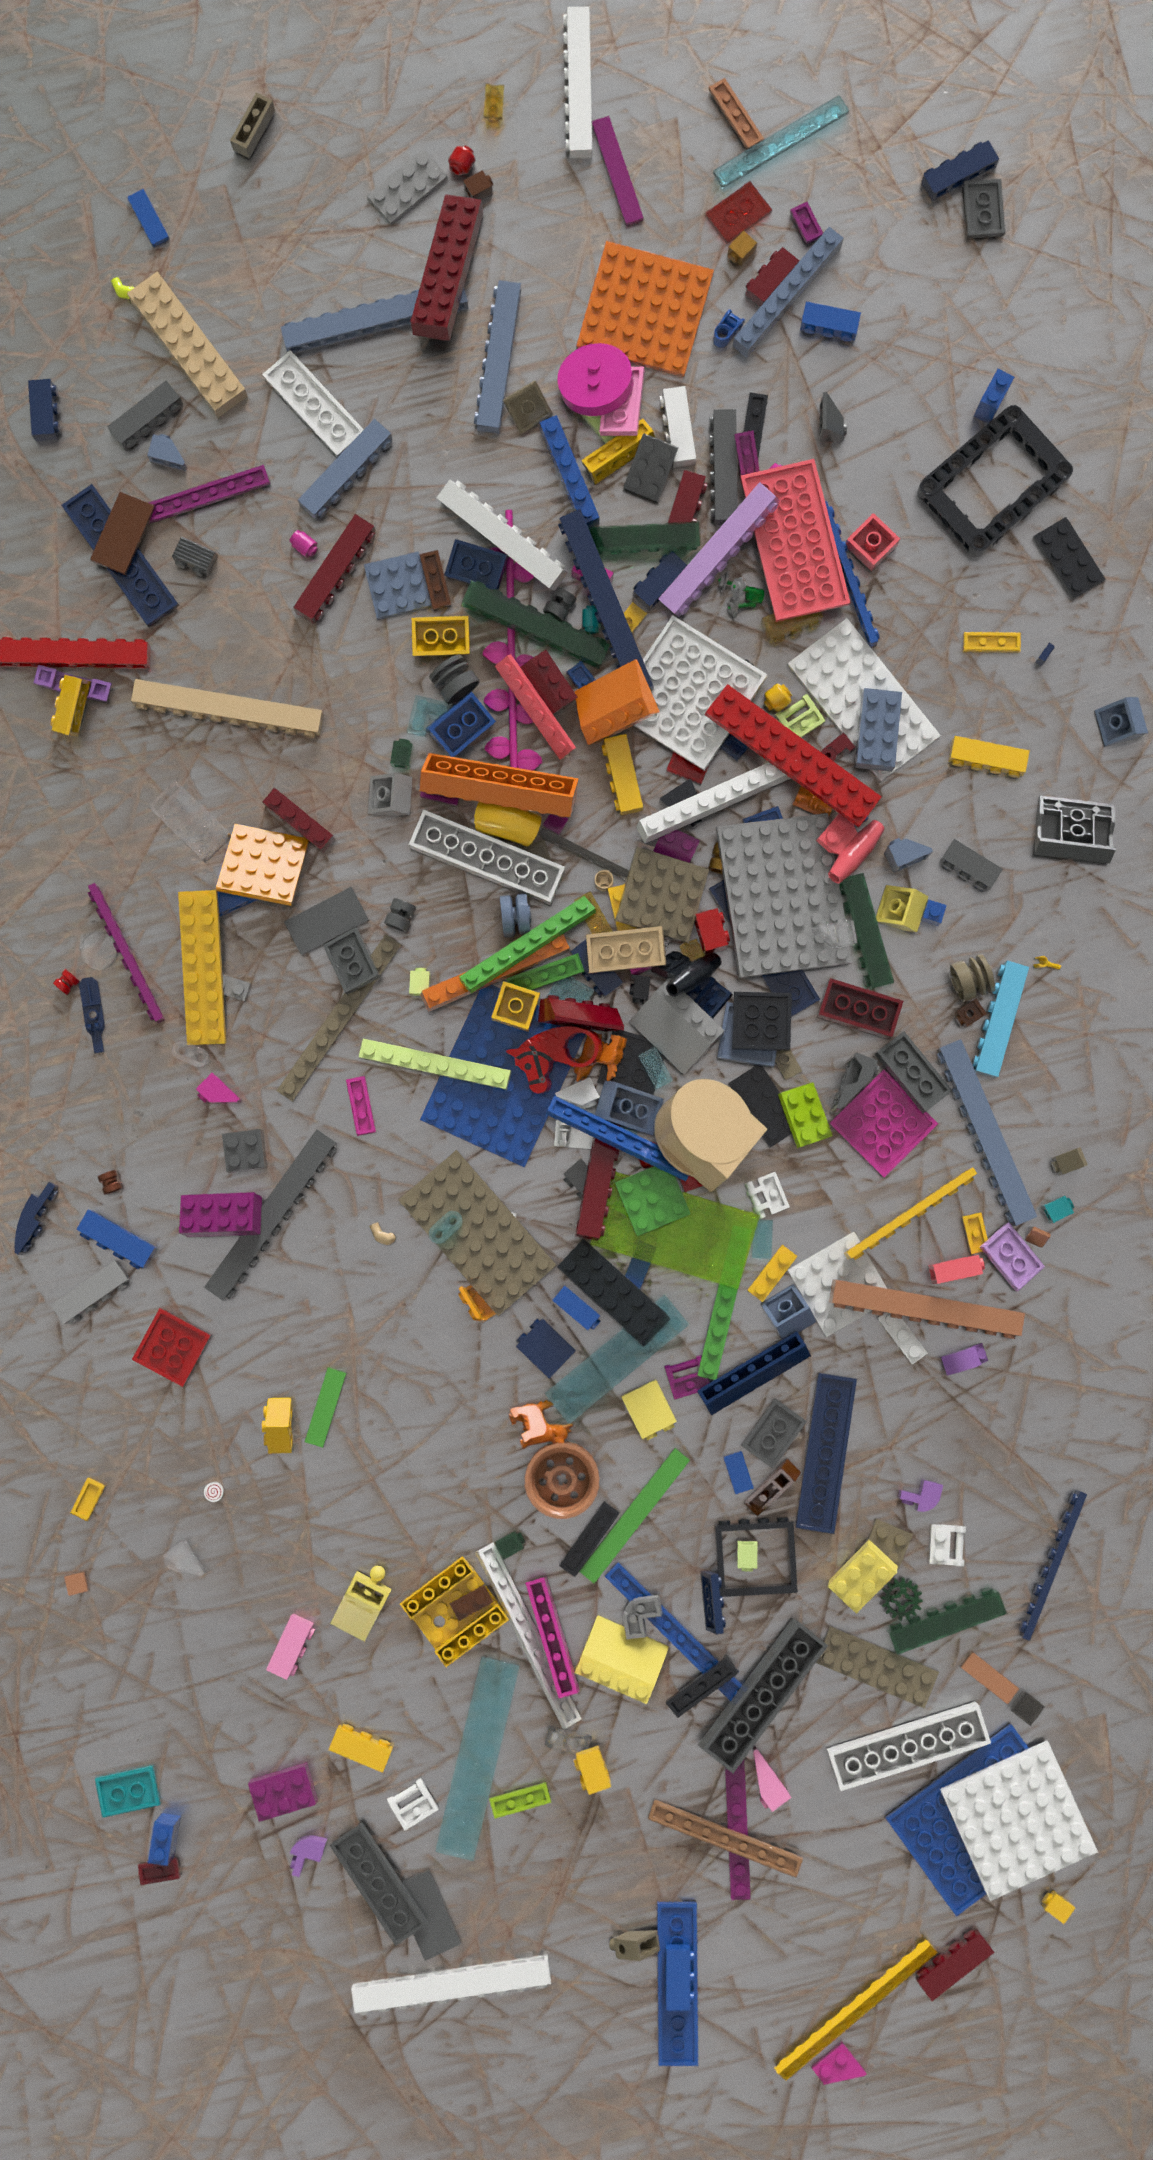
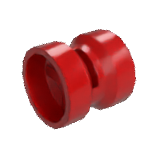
[53,969,80,995]

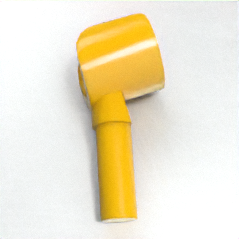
[1033,956,1061,970]

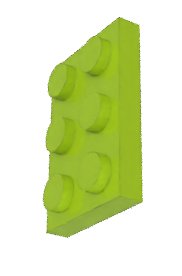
[778,1082,833,1148]

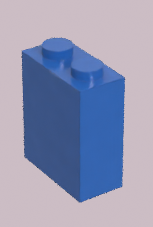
[973,368,1015,424]
[552,1285,601,1330]
[148,1813,181,1866]

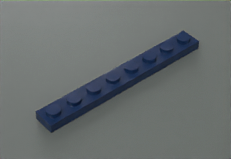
[1019,1490,1087,1641]

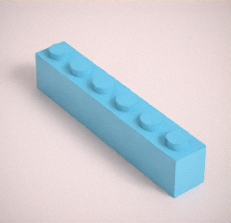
[972,961,1029,1078]

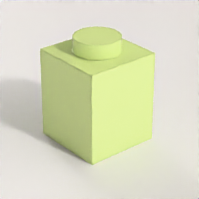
[409,968,431,996]
[738,1541,757,1572]

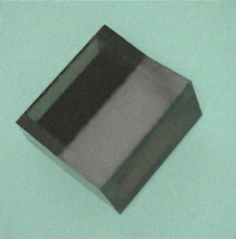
[1010,1691,1045,1726]

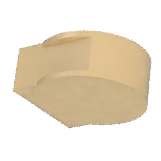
[655,1079,767,1192]

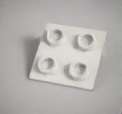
[554,1110,595,1149]

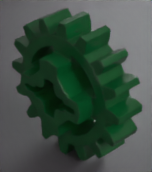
[880,1577,923,1621]

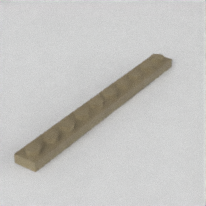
[277,934,402,1102]

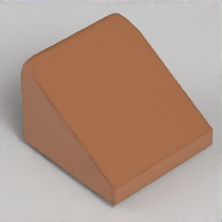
[1025,1227,1051,1247]

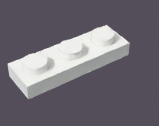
[877,1312,928,1365]

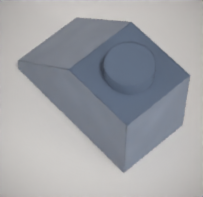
[147,434,187,471]

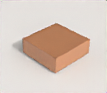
[64,1572,89,1596]

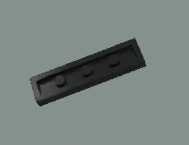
[738,392,768,467]
[559,1501,620,1577]
[666,1656,739,1718]

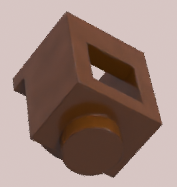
[954,998,987,1028]

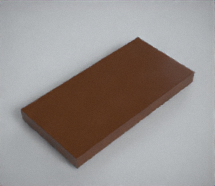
[90,491,156,575]

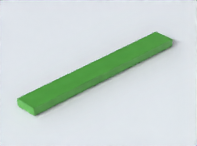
[579,1448,690,1583]

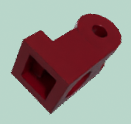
[821,732,855,762]

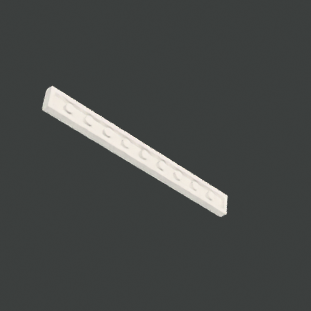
[475,1542,581,1729]

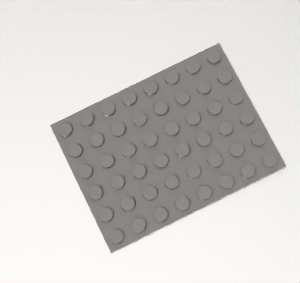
[716,813,852,978]

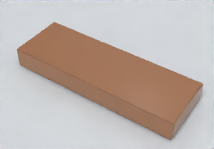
[960,1652,1019,1704]

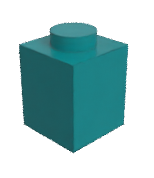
[1041,1196,1074,1224]

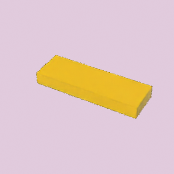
[963,632,1021,653]

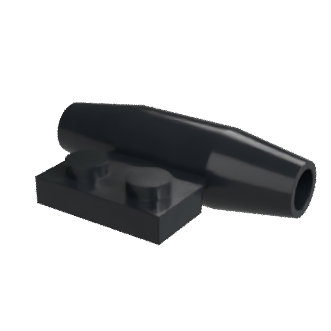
[651,951,722,997]

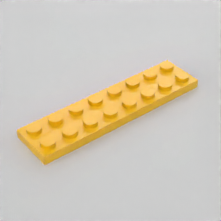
[178,890,226,1045]

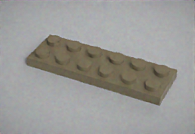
[816,1626,939,1709]

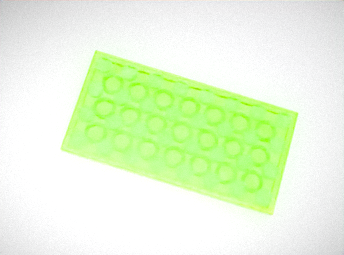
[590,1172,760,1290]

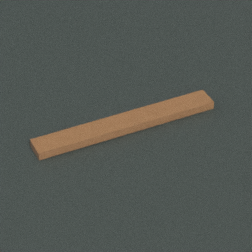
[648,1799,803,1878]

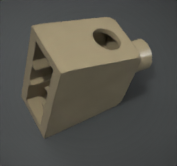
[609,1930,660,1961]

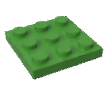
[615,1166,691,1237]

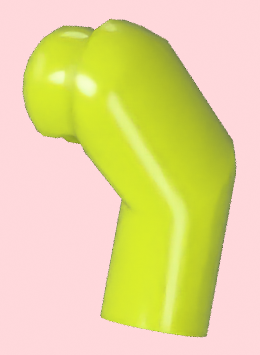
[111,277,134,299]

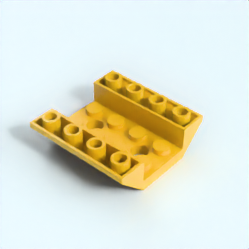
[399,1556,509,1667]

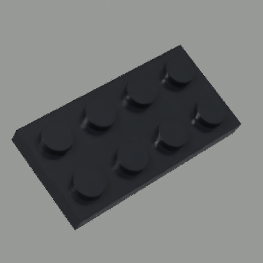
[1033,517,1106,600]
[728,1065,792,1148]

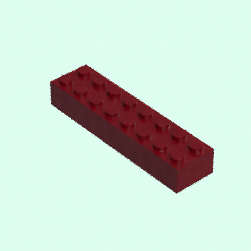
[410,194,483,341]

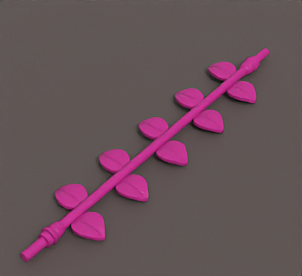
[482,510,542,771]

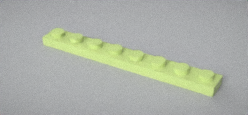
[359,1039,511,1090]

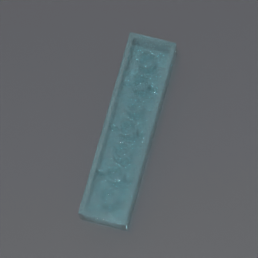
[544,1294,690,1424]

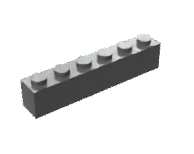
[709,409,738,526]

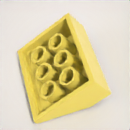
[574,1615,669,1704]

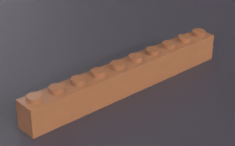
[829,1279,1025,1339]

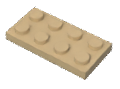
[586,926,666,973]

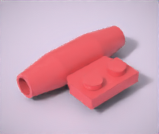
[816,814,885,884]

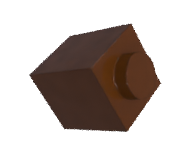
[463,170,494,200]

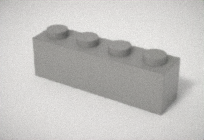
[51,1260,131,1325]

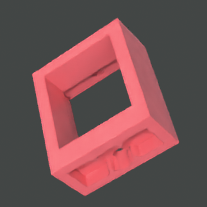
[928,1255,985,1284]

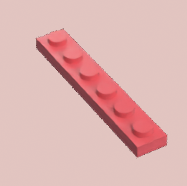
[495,654,576,759]

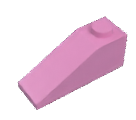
[752,1746,791,1812]

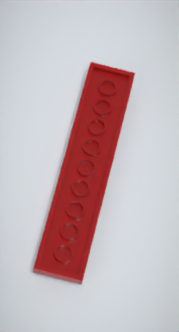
[704,684,882,828]

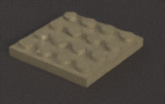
[615,847,709,943]

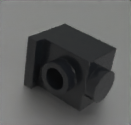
[629,975,650,1004]

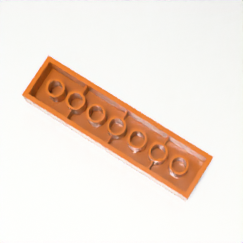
[419,753,579,817]

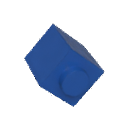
[921,899,947,926]

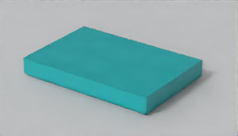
[95,1765,161,1818]

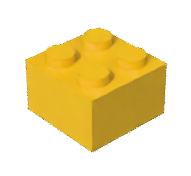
[491,981,540,1032]

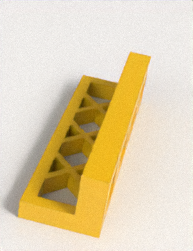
[581,418,655,485]

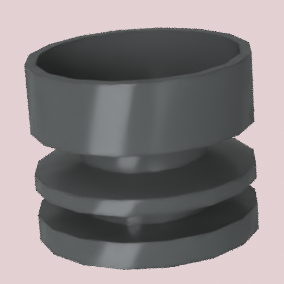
[429,654,480,705]

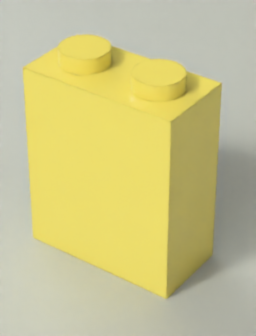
[621,1379,677,1440]

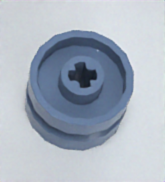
[500,893,531,938]

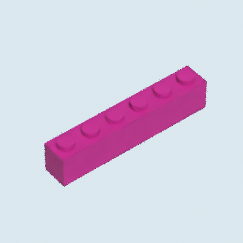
[525,1576,580,1698]

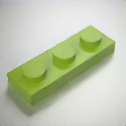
[489,1782,551,1819]

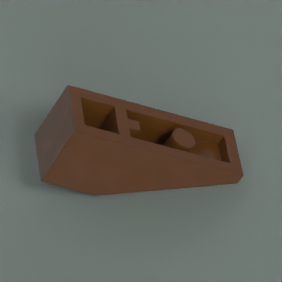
[744,1459,801,1516]

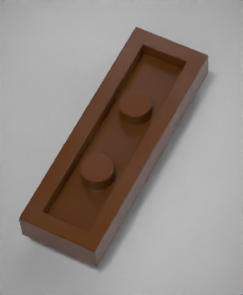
[420,550,451,610]

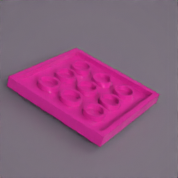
[829,1069,938,1178]

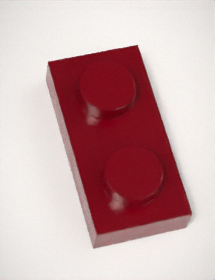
[138,1857,181,1885]

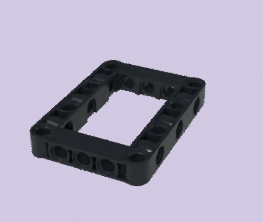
[917,405,1073,557]

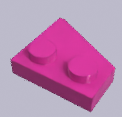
[811,2042,866,2085]

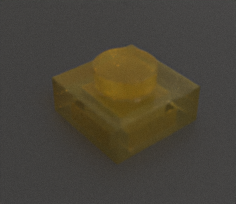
[679,938,704,962]

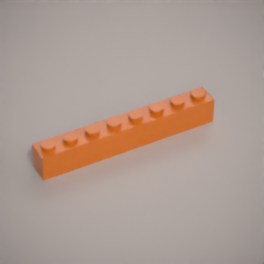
[420,934,570,1012]

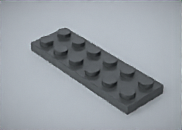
[329,1822,429,1946]

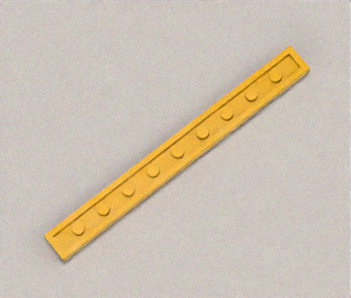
[775,1939,938,2081]

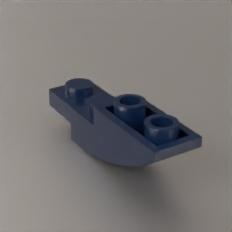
[15,1182,59,1255]

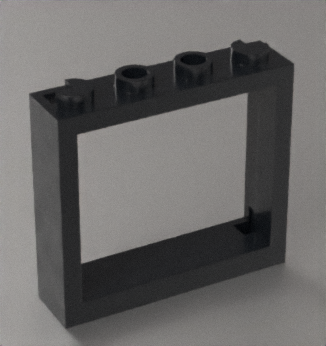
[714,1517,798,1597]

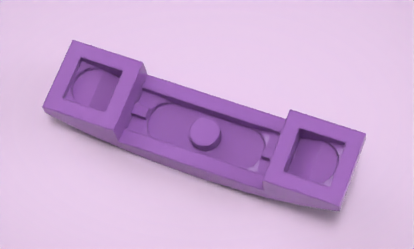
[33,665,112,702]

